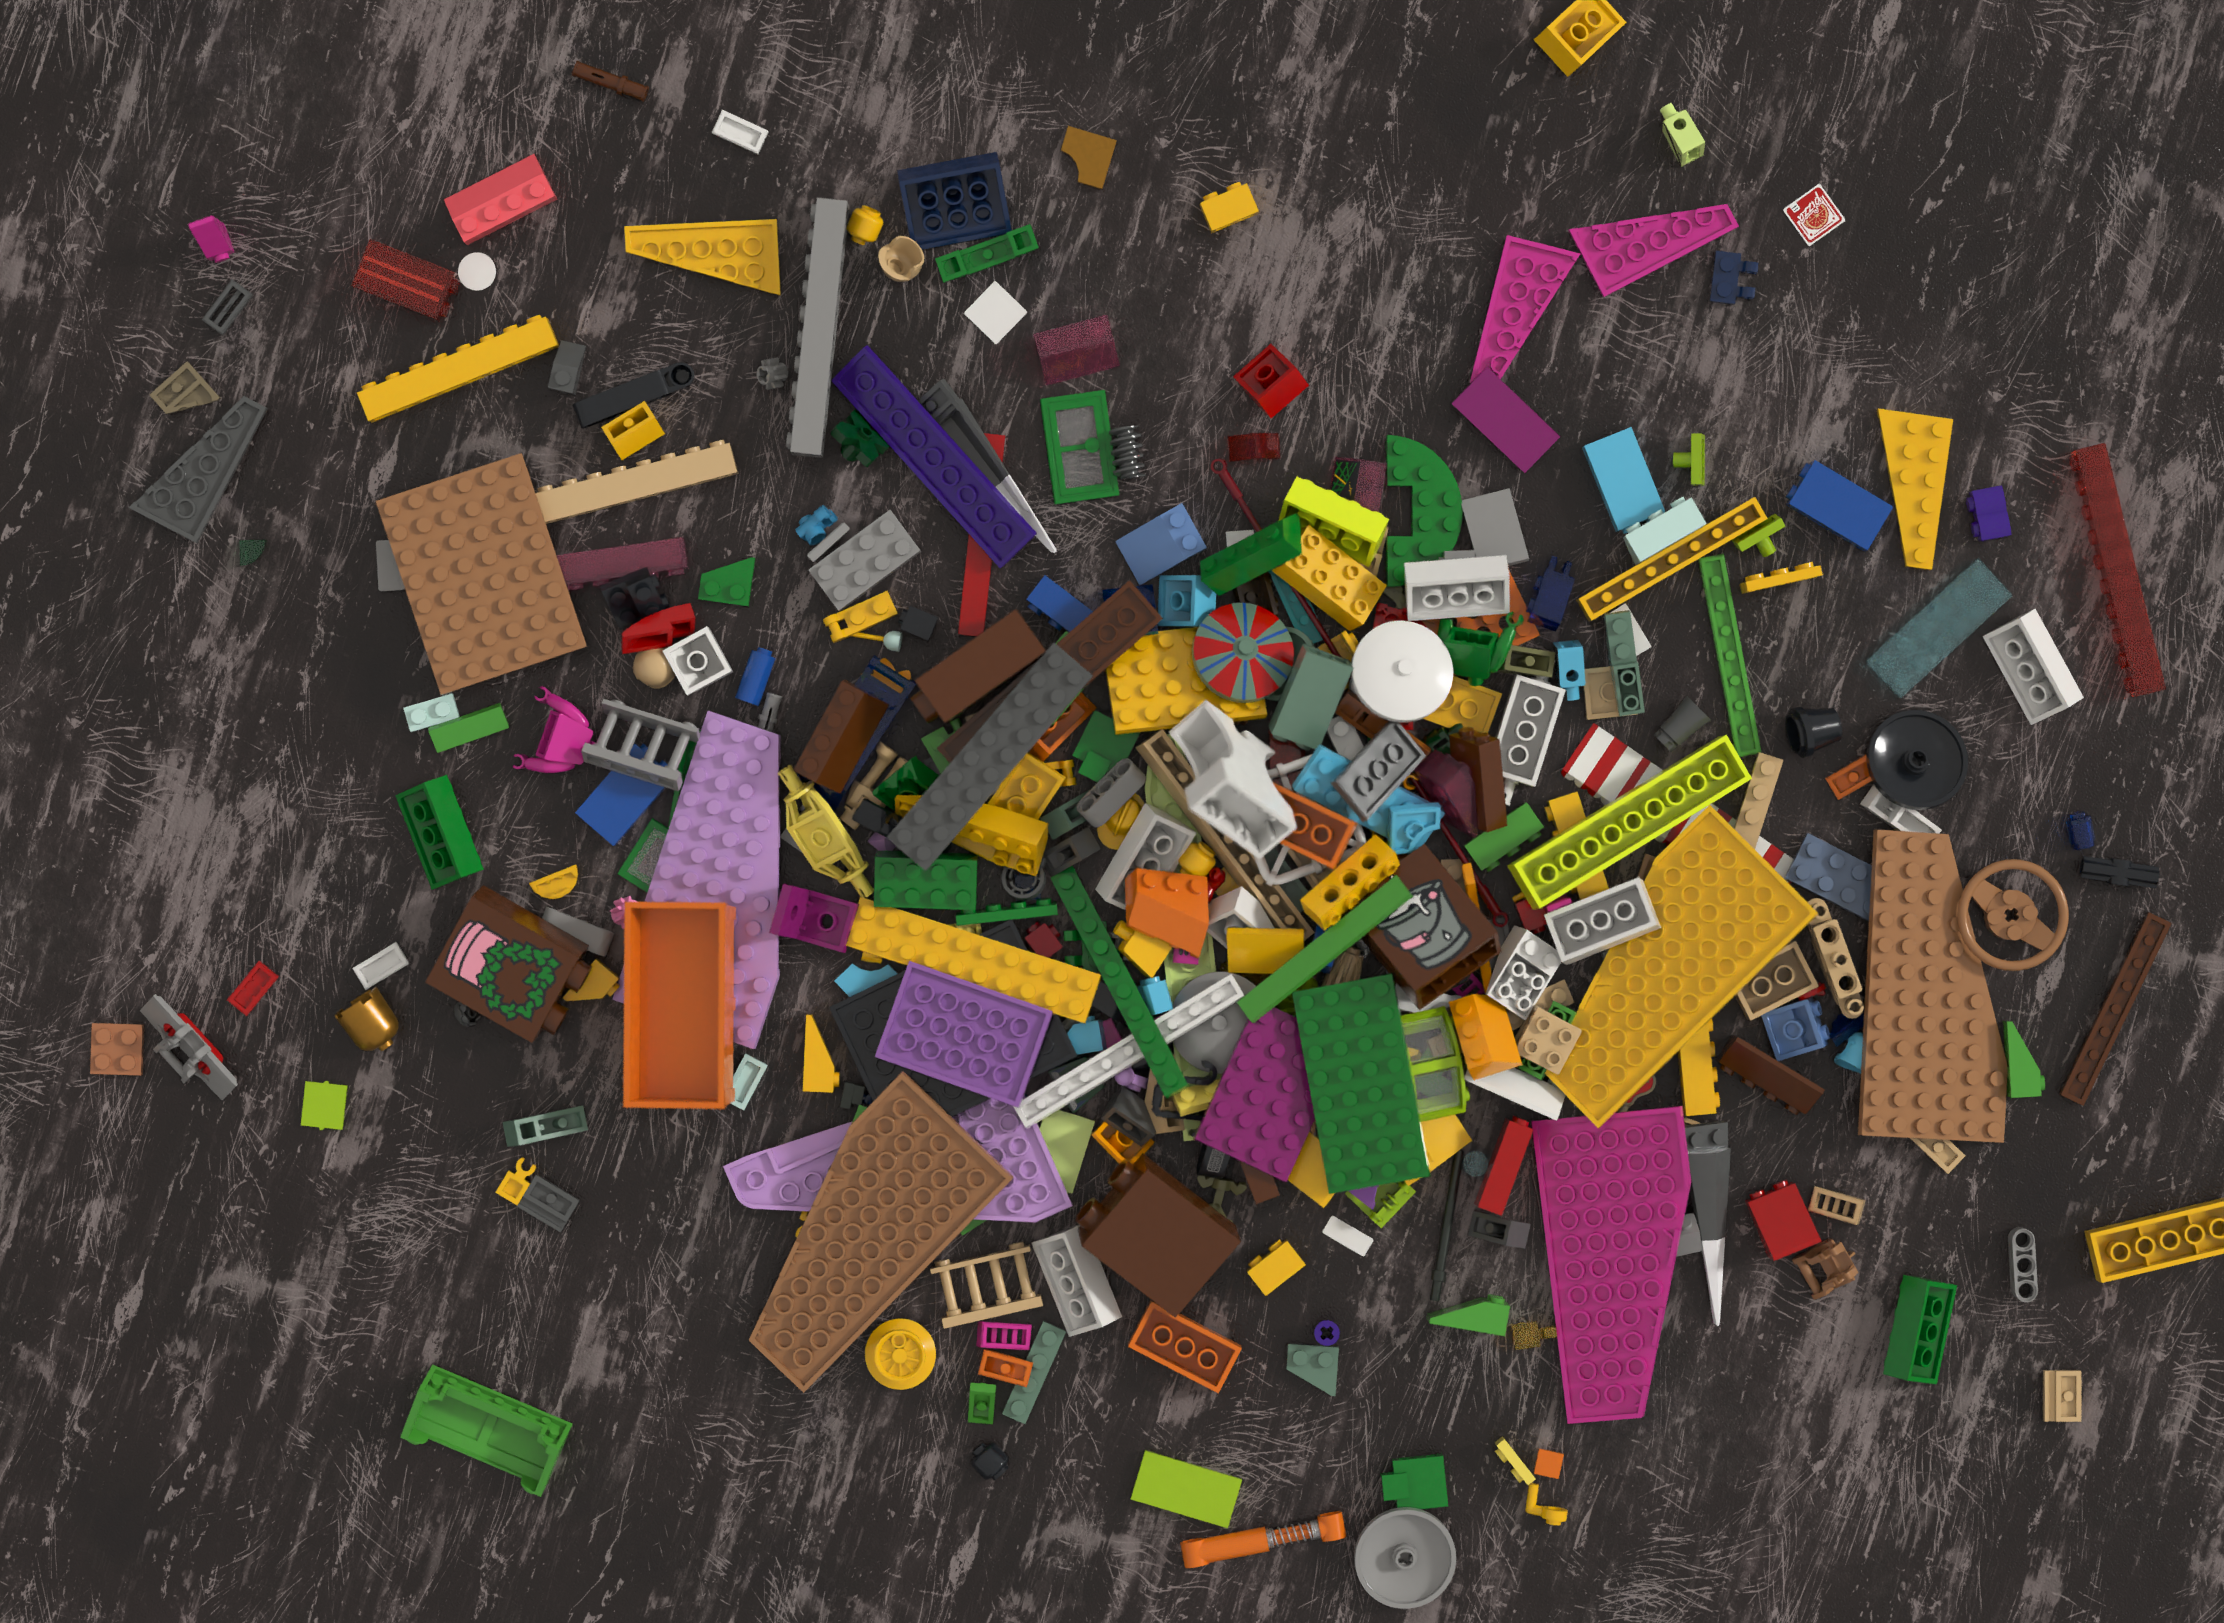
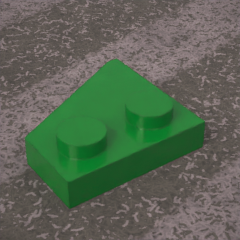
[698,557,756,607]

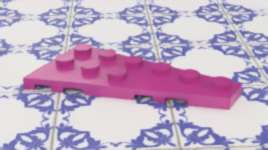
[1568,204,1739,298]
[1469,235,1580,384]

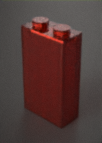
[351,239,460,322]

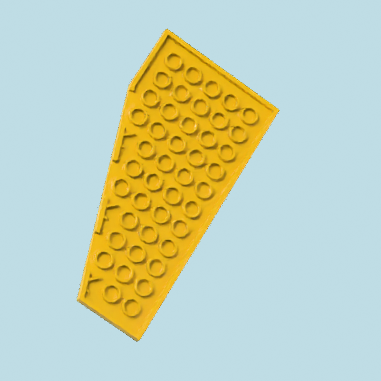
[1545,805,1818,1128]

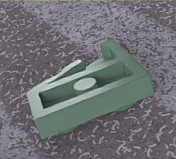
[1286,1343,1339,1396]

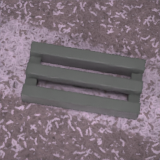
[202,279,253,335]

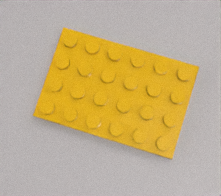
[1105,627,1267,735]

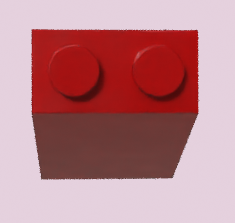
[1745,1180,1821,1261]

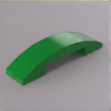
[935,224,1039,283]

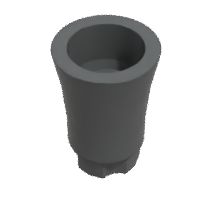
[1654,695,1711,752]

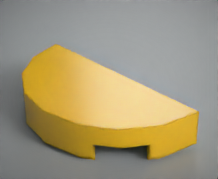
[529,864,578,899]

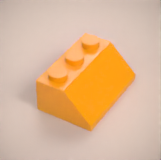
[1449,994,1522,1080]

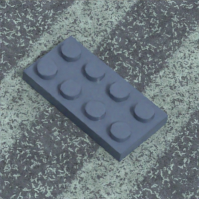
[1784,833,1872,922]

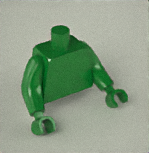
[1437,612,1524,686]

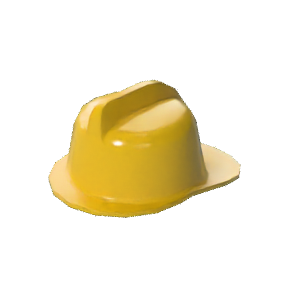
[1097,793,1144,850]

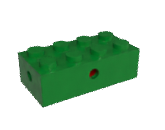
[874,850,978,910]

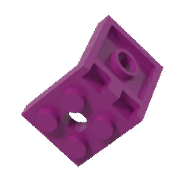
[769,884,859,953]

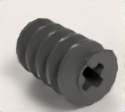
[1109,426,1146,479]

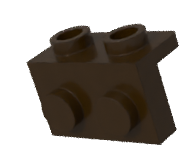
[1233,572,1279,616]

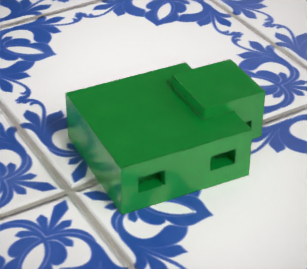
[1072,710,1140,783]
[1381,1454,1448,1509]

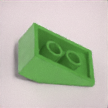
[1426,1294,1510,1336]

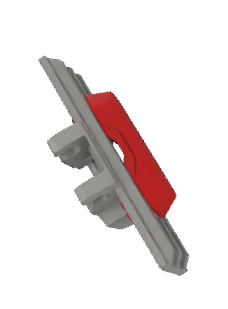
[140,994,238,1100]

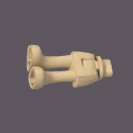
[840,741,908,830]

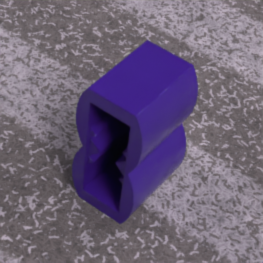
[1966,485,2012,542]

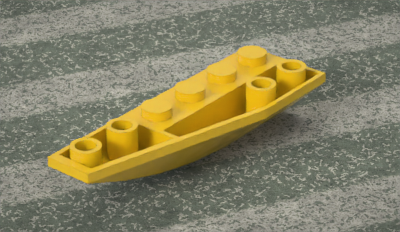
[895,795,1048,876]

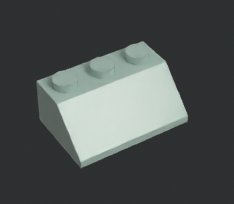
[1623,497,1707,565]

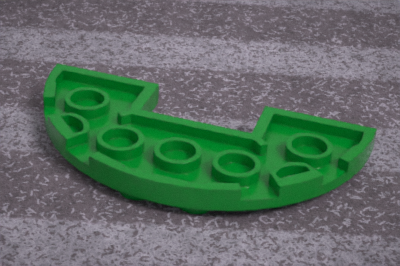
[1386,435,1463,588]

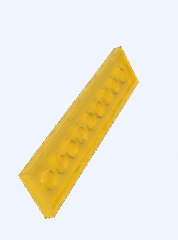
[846,897,1101,1024]

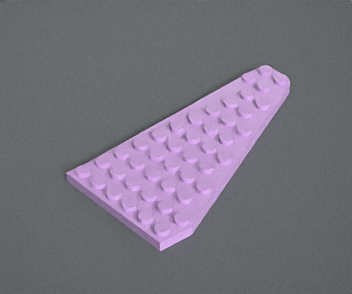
[723,1094,1073,1223]

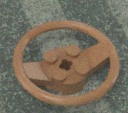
[1958,859,2069,971]

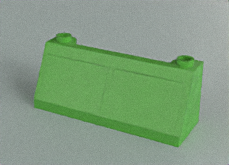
[400,1365,572,1497]

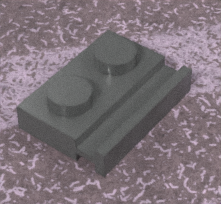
[517,1174,580,1232]

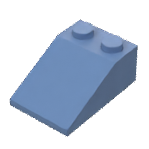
[1115,503,1207,585]

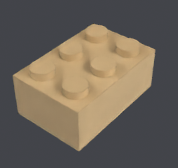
[1735,940,1819,1021]

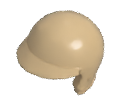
[878,236,924,282]
[633,647,676,689]

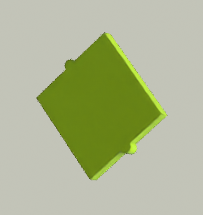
[301,1081,348,1130]

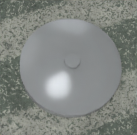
[1173,972,1256,1074]
[1354,1507,1456,1609]

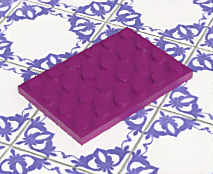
[1193,1007,1315,1182]

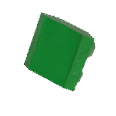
[872,756,941,811]

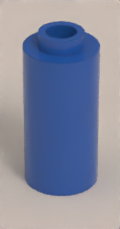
[735,647,776,706]

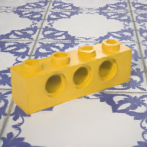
[1300,834,1400,931]

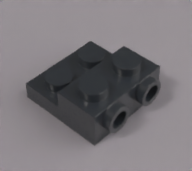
[600,566,670,630]

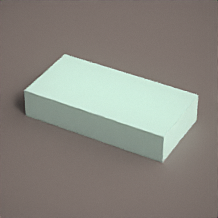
[731,1053,768,1110]

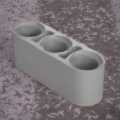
[1077,758,1146,827]
[542,907,615,957]
[2008,1227,2038,1302]

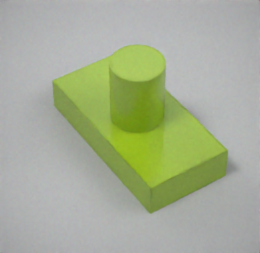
[1673,433,1705,486]
[1732,513,1785,557]

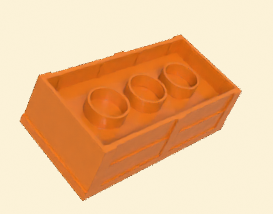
[623,902,736,1109]

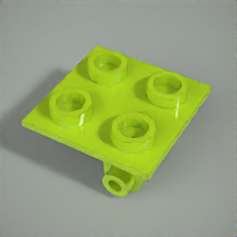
[1344,1181,1416,1228]

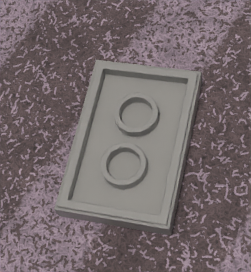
[1461,488,1529,566]

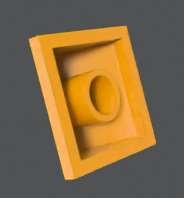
[1091,1121,1155,1164]

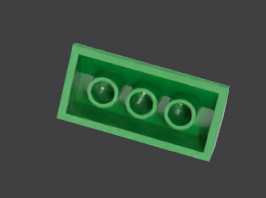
[1200,513,1302,596]
[395,775,484,890]
[1883,1275,1957,1384]

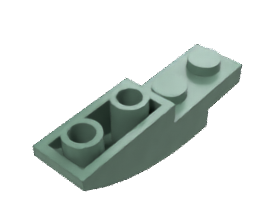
[1604,610,1645,716]

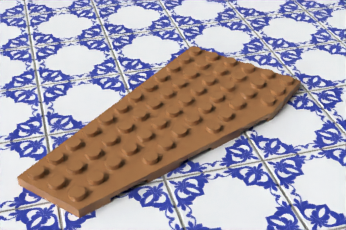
[749,1071,1014,1393]

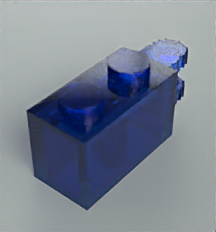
[1526,555,1575,632]

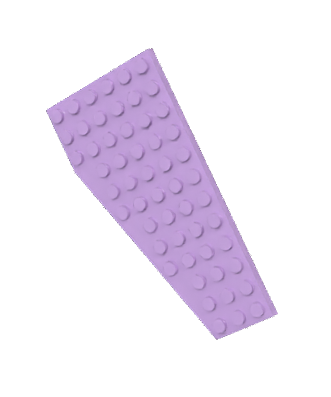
[612,711,781,1049]

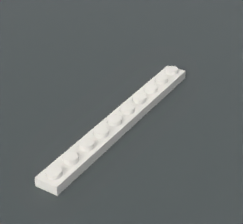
[1013,974,1245,1129]

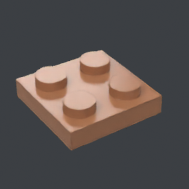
[90,1023,144,1076]

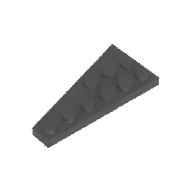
[128,396,268,543]

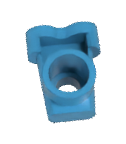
[795,505,838,545]

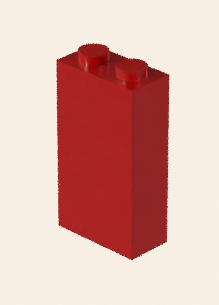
[1474,1116,1534,1216]

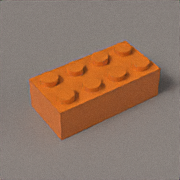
[1272,781,1358,869]
[1128,1300,1242,1394]

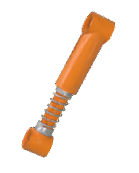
[1180,1511,1347,1568]

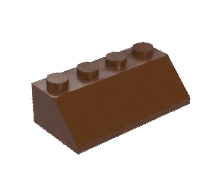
[794,680,889,794]
[1716,1035,1825,1115]

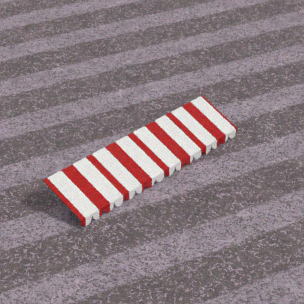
[1561,723,1793,884]

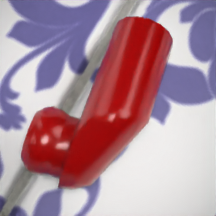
[1207,867,1226,904]

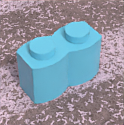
[1137,976,1174,1015]

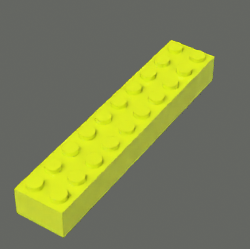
[1507,735,1752,909]

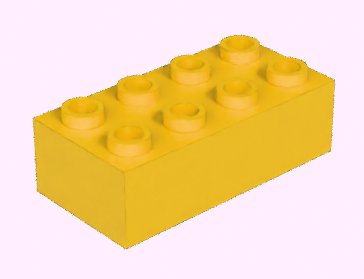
[1272,524,1387,631]

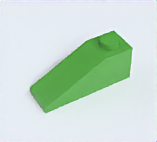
[2003,1021,2045,1098]

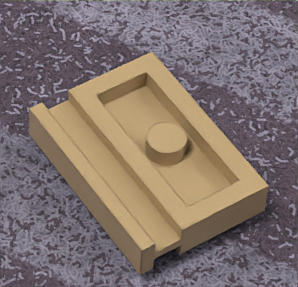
[2043,1370,2081,1422]

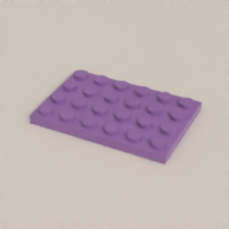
[875,961,1053,1108]

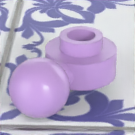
[1114,1067,1148,1092]

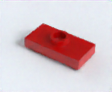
[227,961,280,1016]

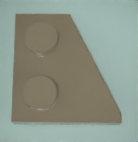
[150,361,221,414]

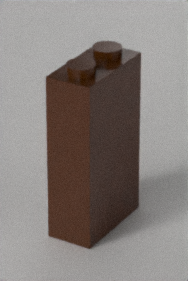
[1449,727,1507,832]

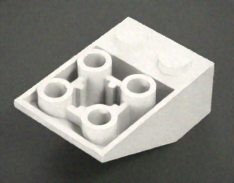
[1486,925,1562,1020]

